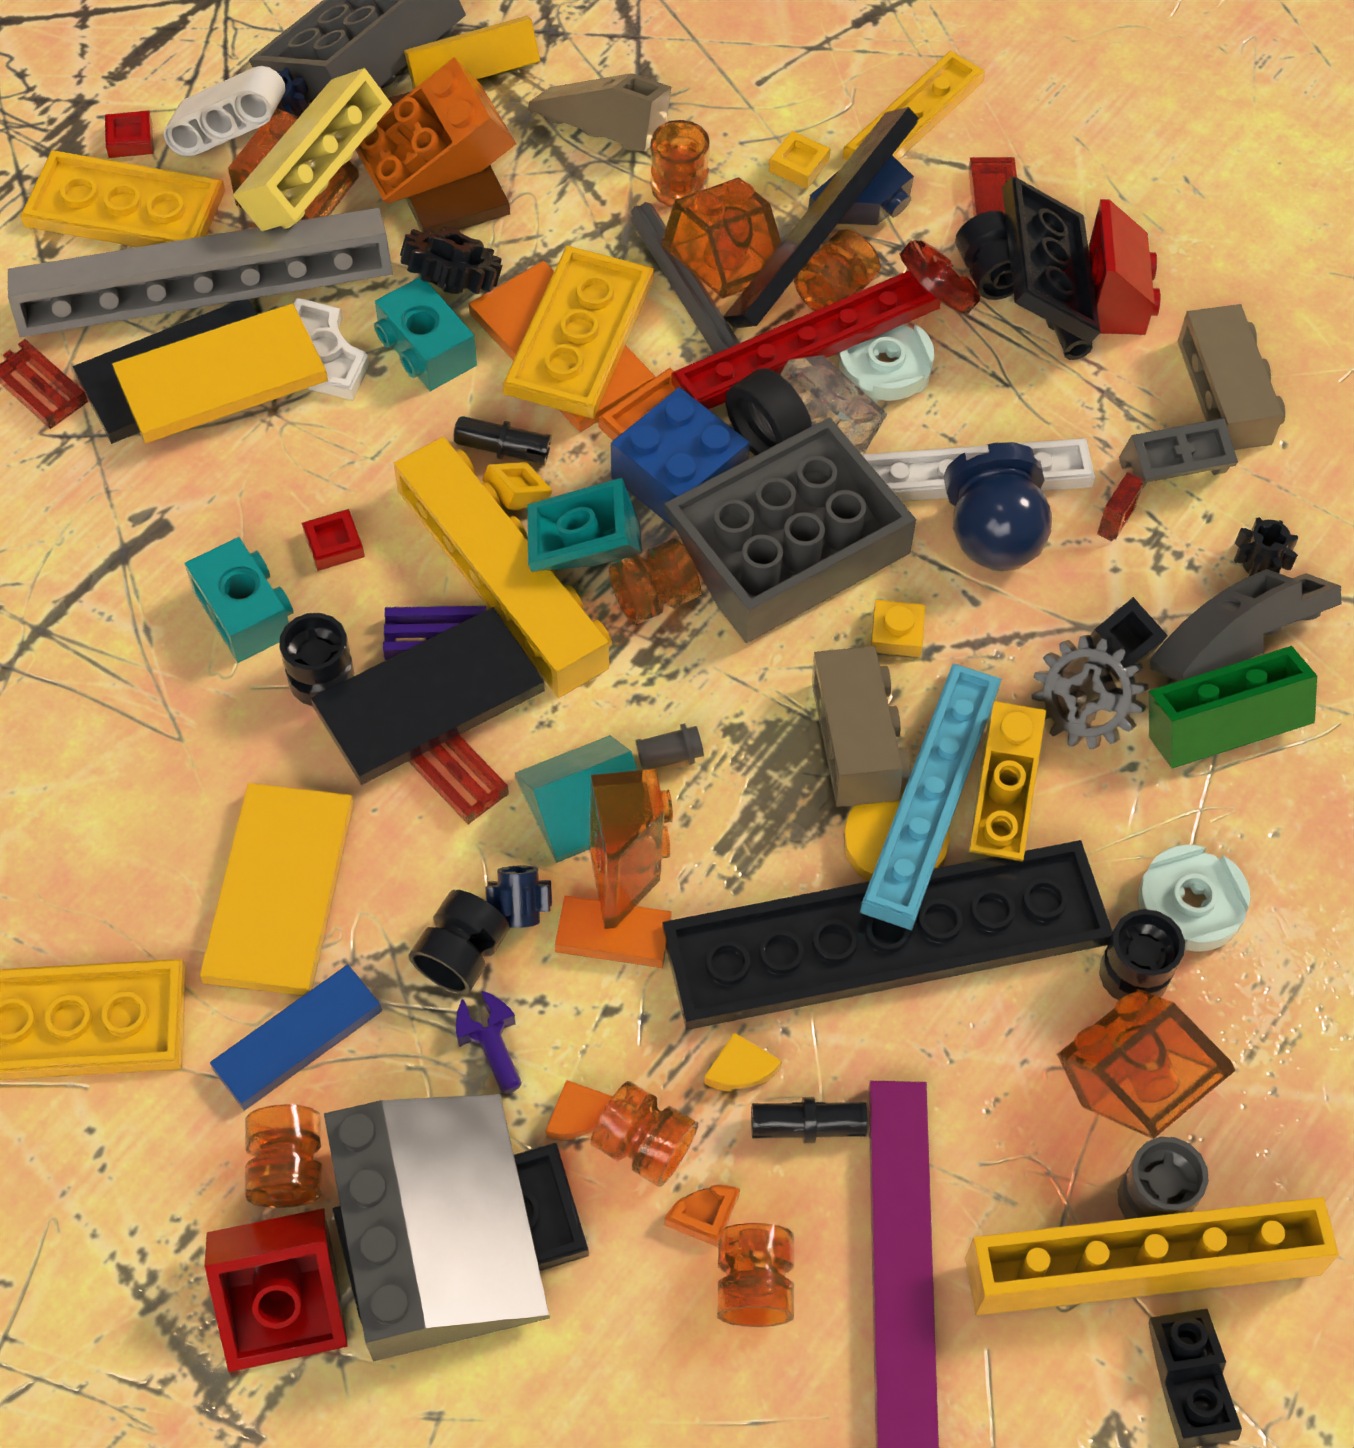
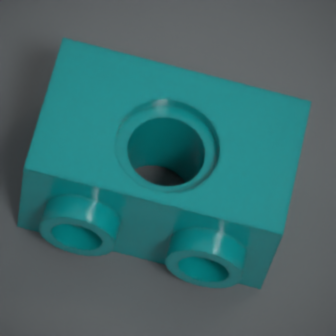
[374,276,477,391]
[184,537,294,663]

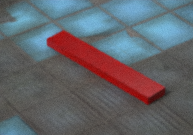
[671,267,941,410]

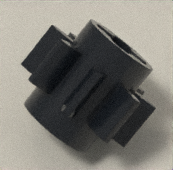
[1234,517,1298,576]

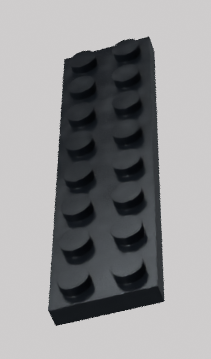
[662,840,1113,1030]

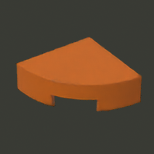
[546,1080,619,1141]
[664,1185,740,1247]

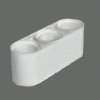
[164,66,285,157]

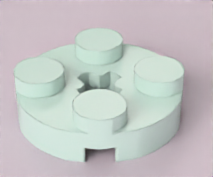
[839,324,934,403]
[1138,845,1250,952]

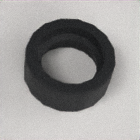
[725,368,812,456]

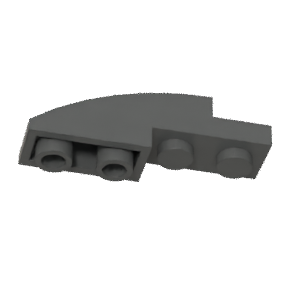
[1150,569,1342,682]

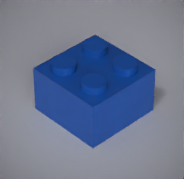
[611,387,750,529]

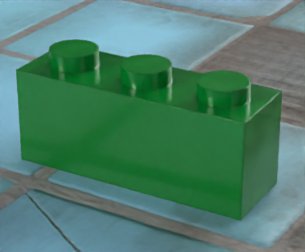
[1148,646,1317,769]

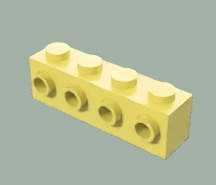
[233,68,392,231]

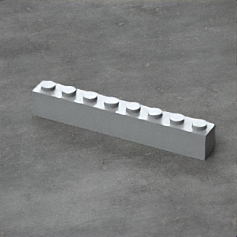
[8,207,393,337]

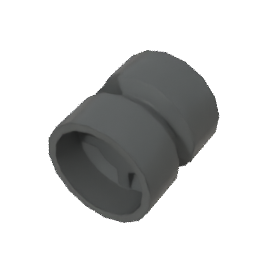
[1117,1137,1209,1219]

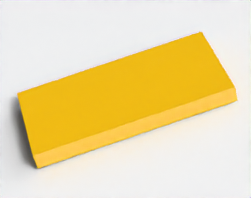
[20,150,225,247]
[503,245,654,419]
[112,303,328,444]
[200,783,354,996]
[0,959,186,1080]

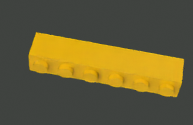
[393,436,612,699]
[965,1197,1339,1316]

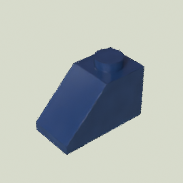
[808,155,914,225]

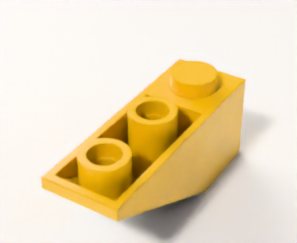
[969,701,1046,862]

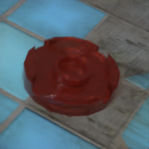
[899,240,981,315]

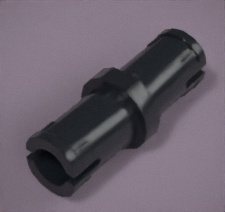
[751,1097,868,1143]

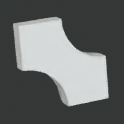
[294,298,370,400]

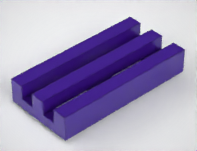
[383,606,486,660]

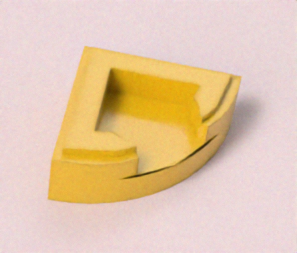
[704,1032,782,1091]

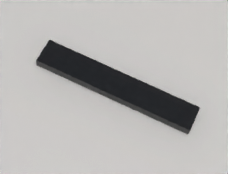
[724,107,919,328]

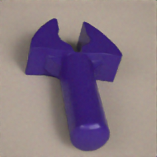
[456,991,522,1094]

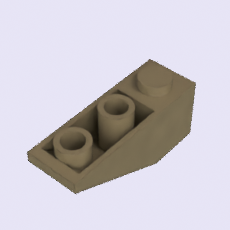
[528,73,672,152]

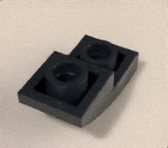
[1148,1309,1242,1448]

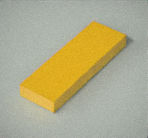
[404,16,540,90]

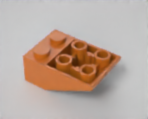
[355,57,516,204]

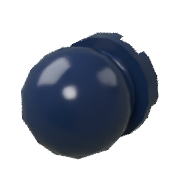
[943,442,1052,571]

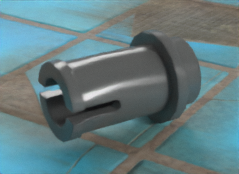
[635,723,704,772]

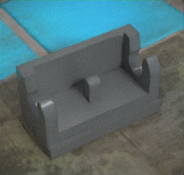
[1119,418,1238,490]

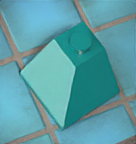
[527,478,642,572]

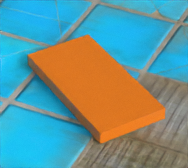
[469,260,656,432]

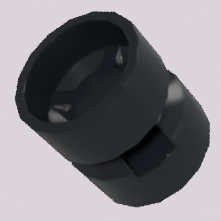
[955,211,1014,300]
[279,613,355,706]
[408,890,510,994]
[1099,909,1185,1006]

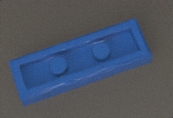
[209,964,382,1111]

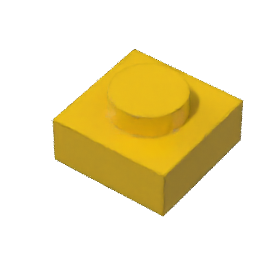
[769,131,831,189]
[482,462,553,510]
[871,599,926,658]

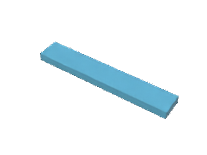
[860,663,1002,930]

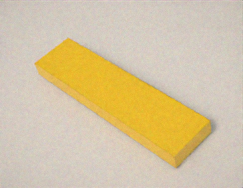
[843,50,985,160]

